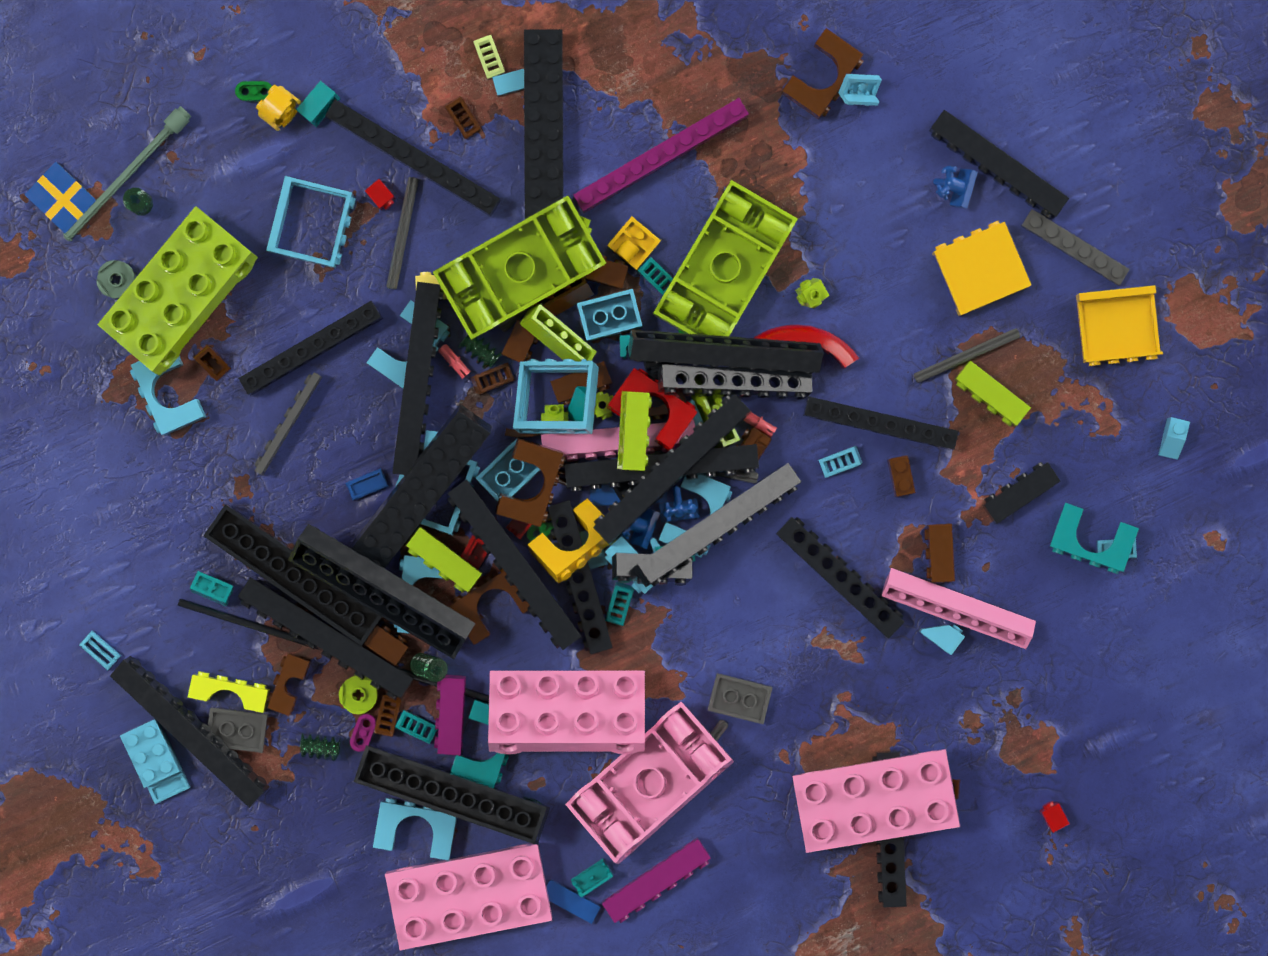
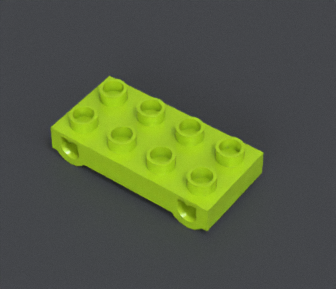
[653,180,798,337]
[433,195,606,340]
[97,206,258,376]

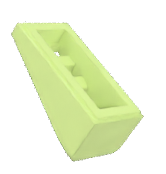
[473,35,505,79]

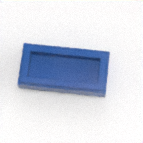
[346,468,389,501]

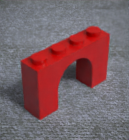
[607,368,698,451]

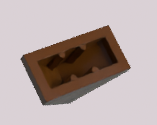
[193,345,231,381]

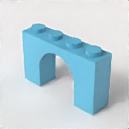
[367,300,450,388]
[130,356,206,436]
[659,475,732,558]
[394,555,442,633]
[373,798,457,860]

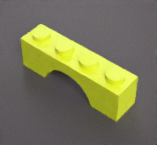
[188,671,270,713]

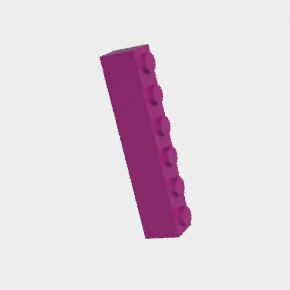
[602,837,711,923]

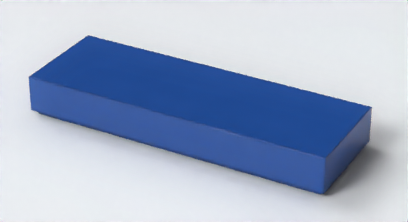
[546,879,601,924]

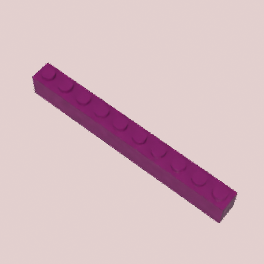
[573,98,749,214]

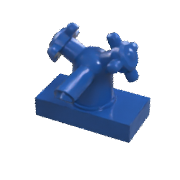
[933,166,978,209]
[659,486,699,523]
[620,509,660,549]

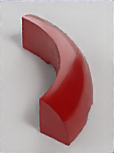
[753,325,859,369]

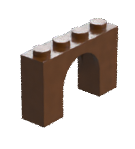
[781,28,864,120]
[495,438,565,527]
[449,569,530,645]

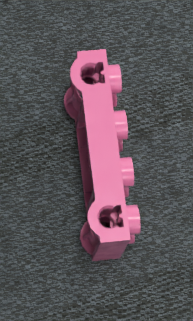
[488,671,645,754]
[565,702,734,864]
[792,749,960,853]
[385,843,553,950]

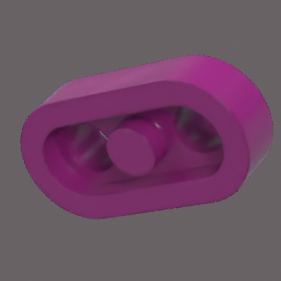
[350,714,376,752]

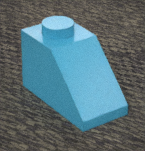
[1159,417,1190,460]
[919,624,965,655]

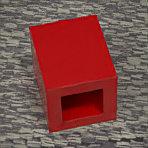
[365,179,395,210]
[1039,801,1070,833]

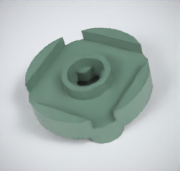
[97,260,135,299]

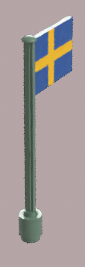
[24,106,192,241]

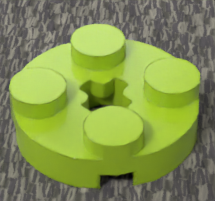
[339,676,378,714]

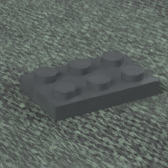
[707,673,773,724]
[208,707,268,753]

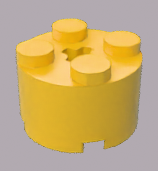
[256,85,301,131]

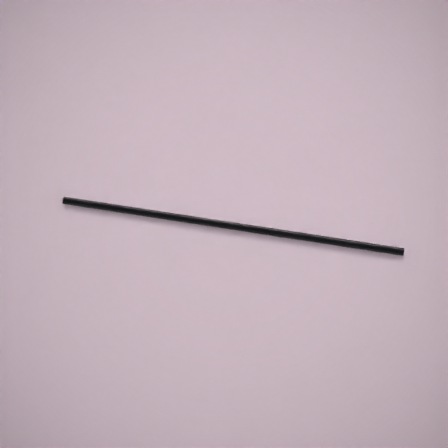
[178,599,489,703]

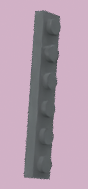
[1021,209,1130,286]
[254,372,322,475]

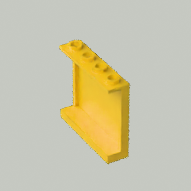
[932,221,1031,316]
[1076,285,1163,366]

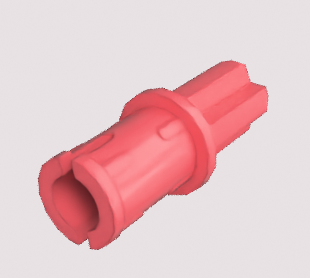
[438,344,471,379]
[743,412,777,438]

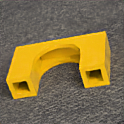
[527,498,617,584]

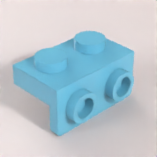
[838,74,882,106]

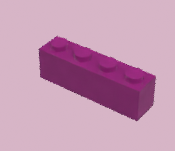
[434,675,466,755]

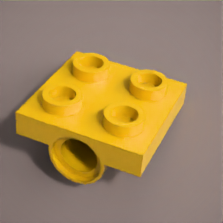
[607,216,661,271]

